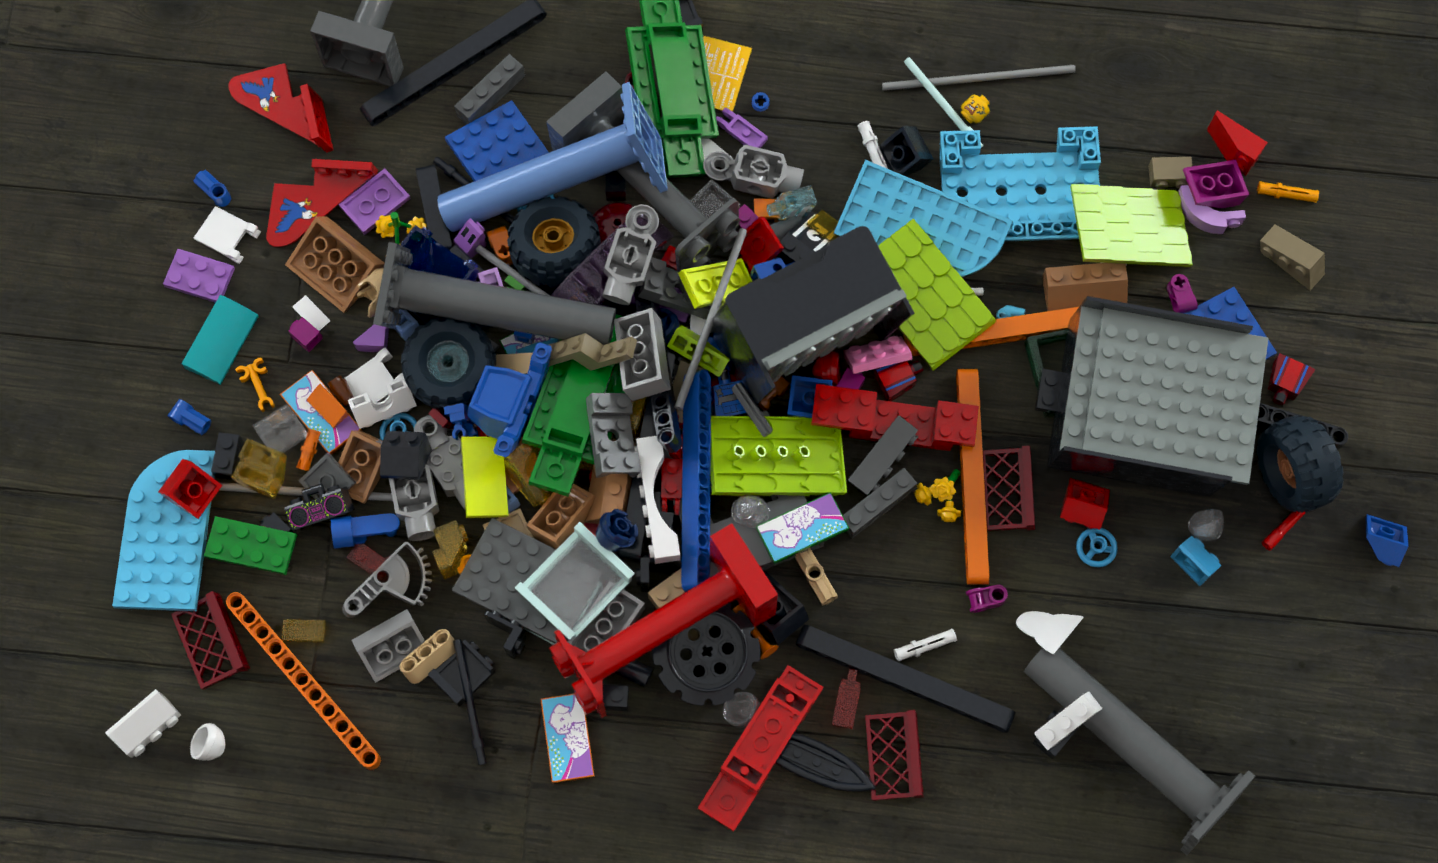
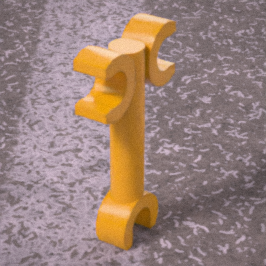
[236,358,275,412]

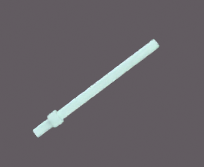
[904,57,984,148]

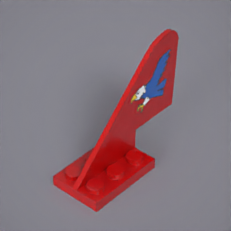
[228,63,333,153]
[266,159,378,247]

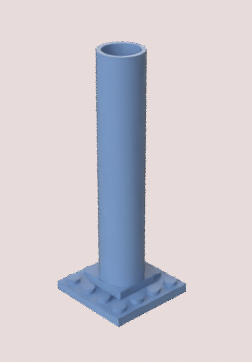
[437,82,668,232]

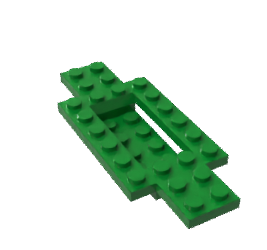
[625,0,719,178]
[522,314,625,497]

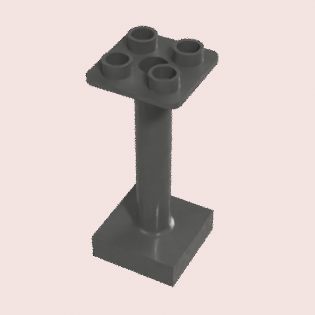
[310,0,404,86]
[546,71,740,271]

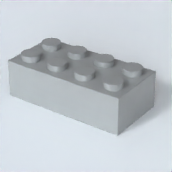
[614,308,671,401]
[568,581,645,652]

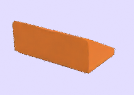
[307,384,349,428]

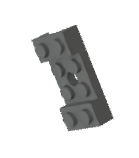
[638,257,711,319]
[586,393,641,478]

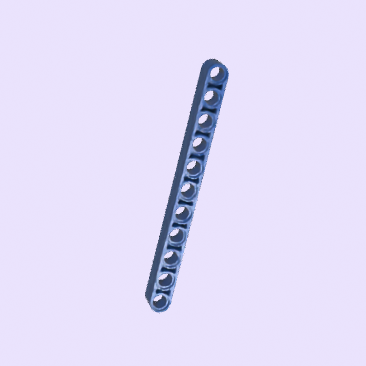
[681,369,711,592]

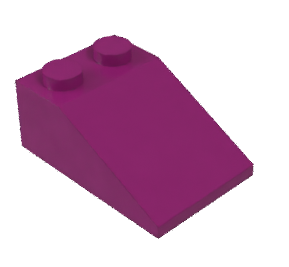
[1183,160,1249,208]

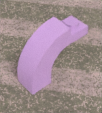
[1178,185,1246,234]

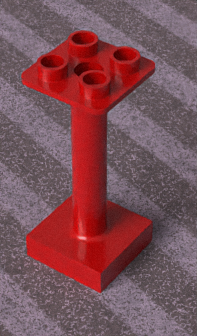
[549,523,778,718]

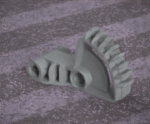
[342,542,432,618]

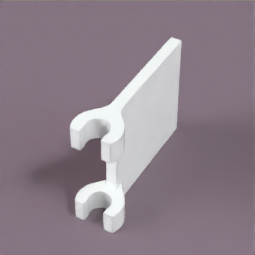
[194,206,261,264]
[345,347,404,402]

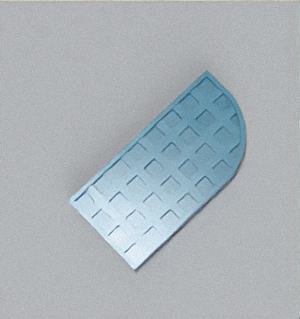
[834,160,1013,277]
[112,450,215,611]

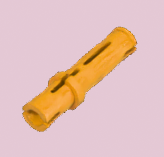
[1257,181,1319,203]

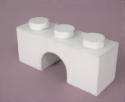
[348,378,417,429]
[1034,692,1102,750]

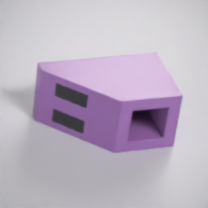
[454,218,486,258]

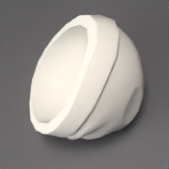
[190,723,225,761]

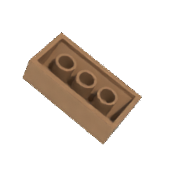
[1042,263,1128,311]
[584,439,636,524]

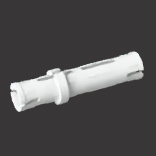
[857,121,888,169]
[894,629,957,662]

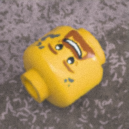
[961,94,990,124]

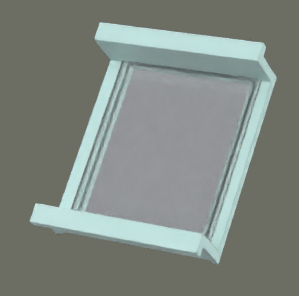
[515,522,635,640]

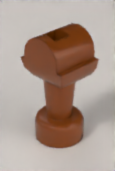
[758,376,791,411]

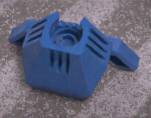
[467,342,552,458]

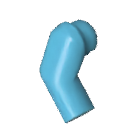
[996,305,1026,319]

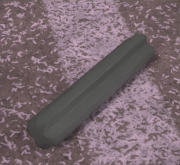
[732,382,773,437]

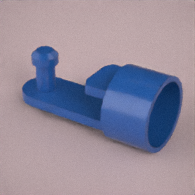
[331,513,400,549]

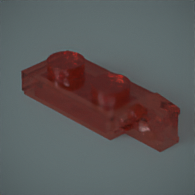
[832,669,861,729]

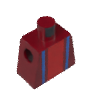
[1268,353,1315,405]
[872,361,923,402]

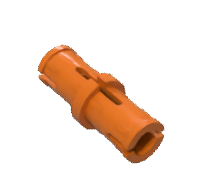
[296,428,321,471]

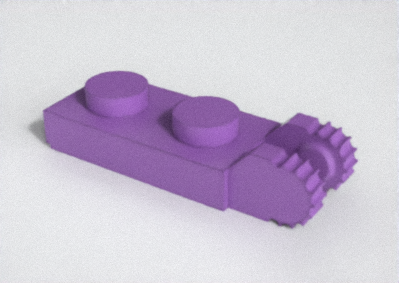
[716,108,768,148]

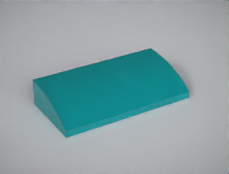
[182,295,259,385]

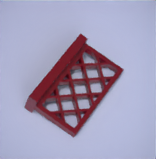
[983,446,1035,531]
[171,591,251,690]
[865,710,924,801]

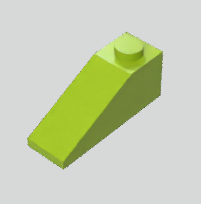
[667,325,730,377]

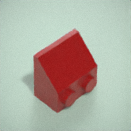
[158,459,223,519]
[1060,478,1110,530]

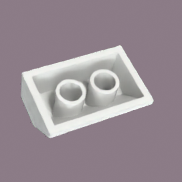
[105,689,181,758]

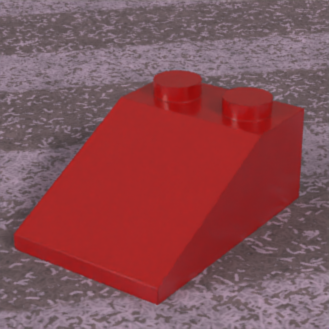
[1207,110,1268,176]

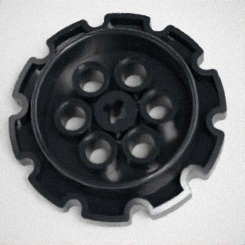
[652,603,760,706]

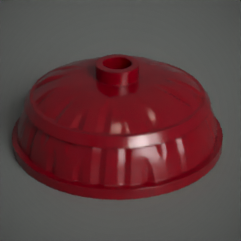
[593,203,647,257]

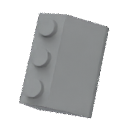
[352,609,425,683]

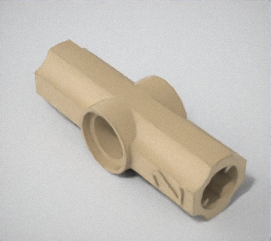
[795,548,838,606]

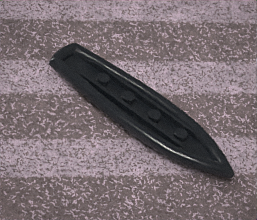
[744,720,876,792]

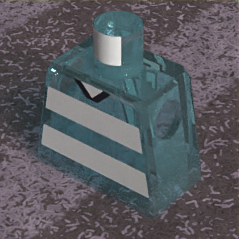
[767,185,817,221]

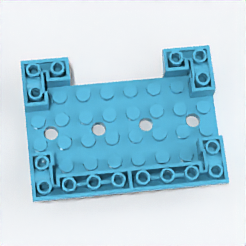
[939,127,1101,241]

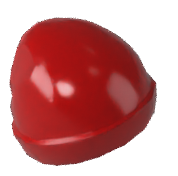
[812,351,840,385]

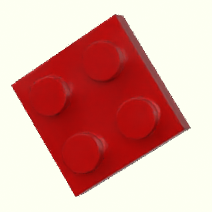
[740,216,784,270]

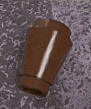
[327,375,354,406]

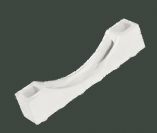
[634,436,680,564]

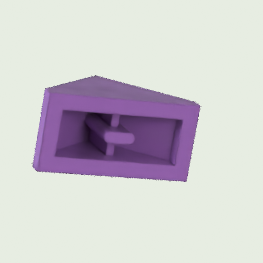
[353,325,389,352]

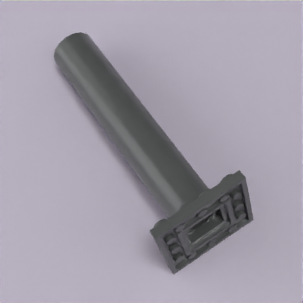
[373,242,616,345]
[1024,648,1255,855]

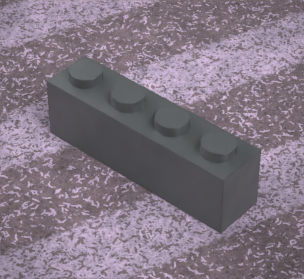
[454,54,525,125]
[848,415,918,496]
[843,468,917,539]

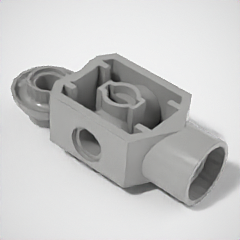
[703,145,804,199]
[602,204,659,305]
[414,415,466,510]
[389,465,440,541]

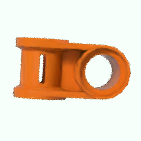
[486,226,513,266]

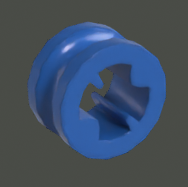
[752,92,769,112]

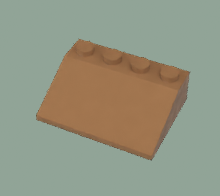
[285,216,385,313]

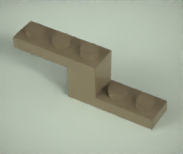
[549,333,637,371]

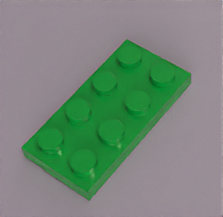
[204,516,297,575]

